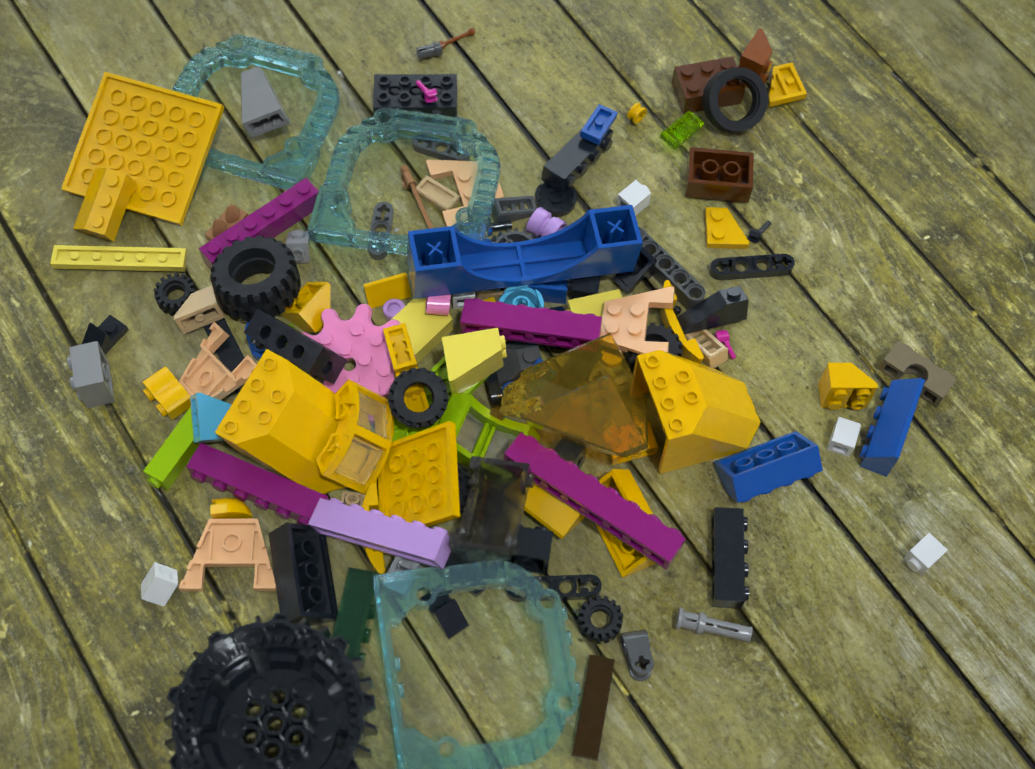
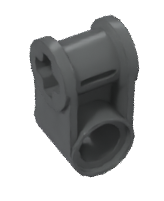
[620,629,654,681]

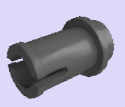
[416,41,443,60]

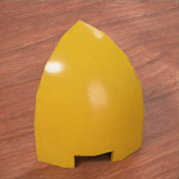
[210,497,253,519]

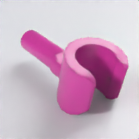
[416,80,438,103]
[714,330,736,360]

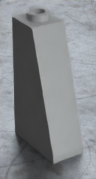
[241,66,290,138]

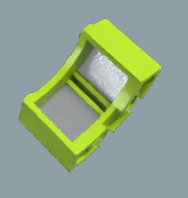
[438,393,540,486]

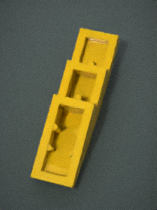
[383,323,429,412]

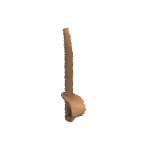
[400,165,433,229]

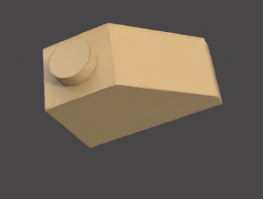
[174,285,225,334]

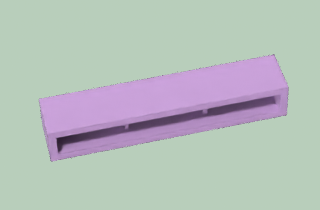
[308,498,454,570]

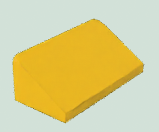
[363,272,411,308]

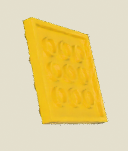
[378,421,460,527]

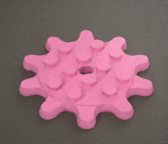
[302,304,416,425]

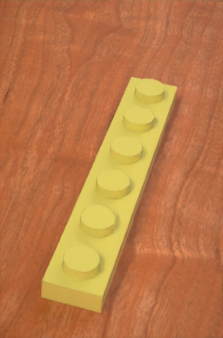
[50,245,188,272]

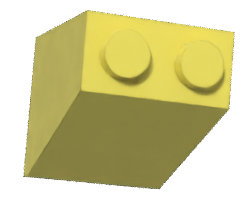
[442,328,507,394]

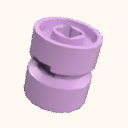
[526,207,567,237]

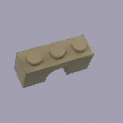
[878,341,957,408]

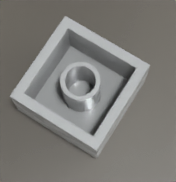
[67,341,115,408]

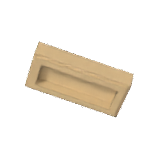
[416,175,461,211]

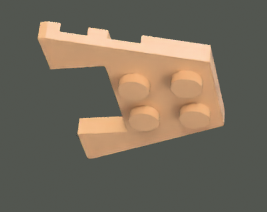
[426,160,504,227]
[600,287,675,355]
[179,322,257,400]
[179,519,277,592]

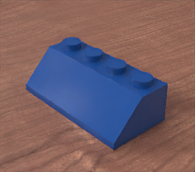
[859,378,925,477]
[713,431,823,503]

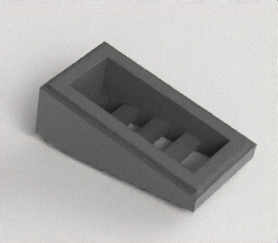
[490,196,538,223]

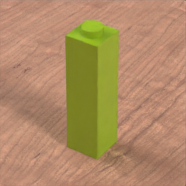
[143,407,200,491]

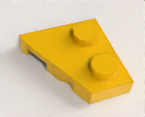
[768,62,807,107]
[705,207,749,249]

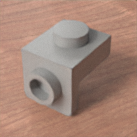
[286,230,311,263]

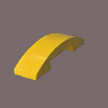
[660,280,704,364]
[362,482,386,582]

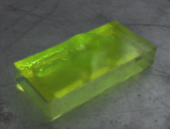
[660,111,704,150]

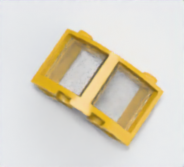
[315,379,394,495]

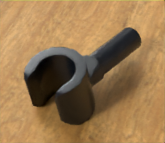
[747,221,771,243]

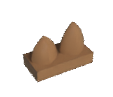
[205,204,248,241]

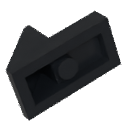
[612,246,657,294]
[82,315,129,355]
[421,585,469,640]

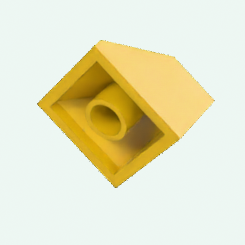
[280,282,331,333]

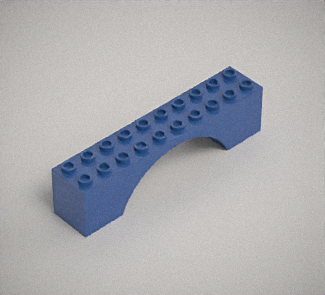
[407,205,643,299]

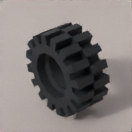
[154,273,196,316]
[577,595,623,644]

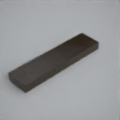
[572,654,615,761]

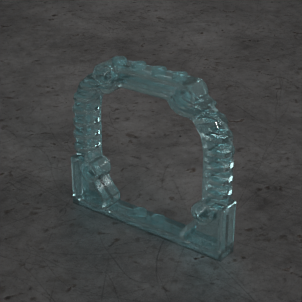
[172,34,340,190]
[307,108,501,255]
[372,560,581,769]

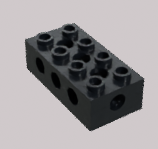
[373,74,458,123]
[244,309,348,384]

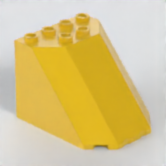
[214,349,370,495]
[629,350,761,474]

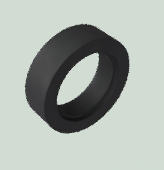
[702,67,768,132]

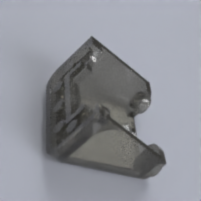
[449,456,535,563]

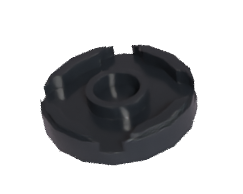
[535,183,577,217]

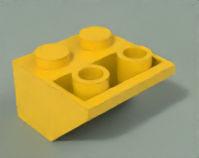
[818,363,878,410]

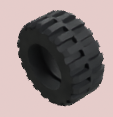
[210,236,301,321]

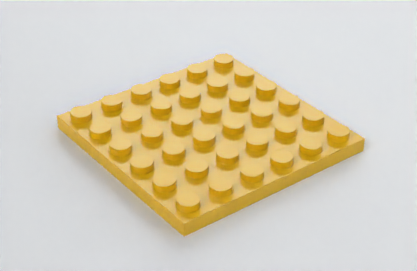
[61,72,225,226]

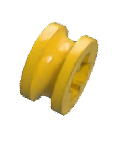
[627,103,647,124]

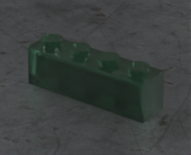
[332,567,382,673]

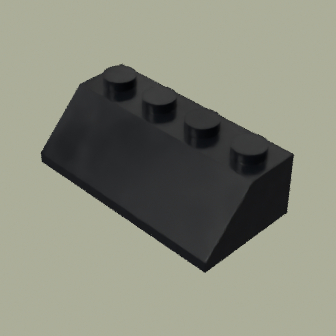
[269,522,339,626]

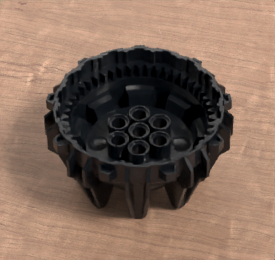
[164,613,378,769]

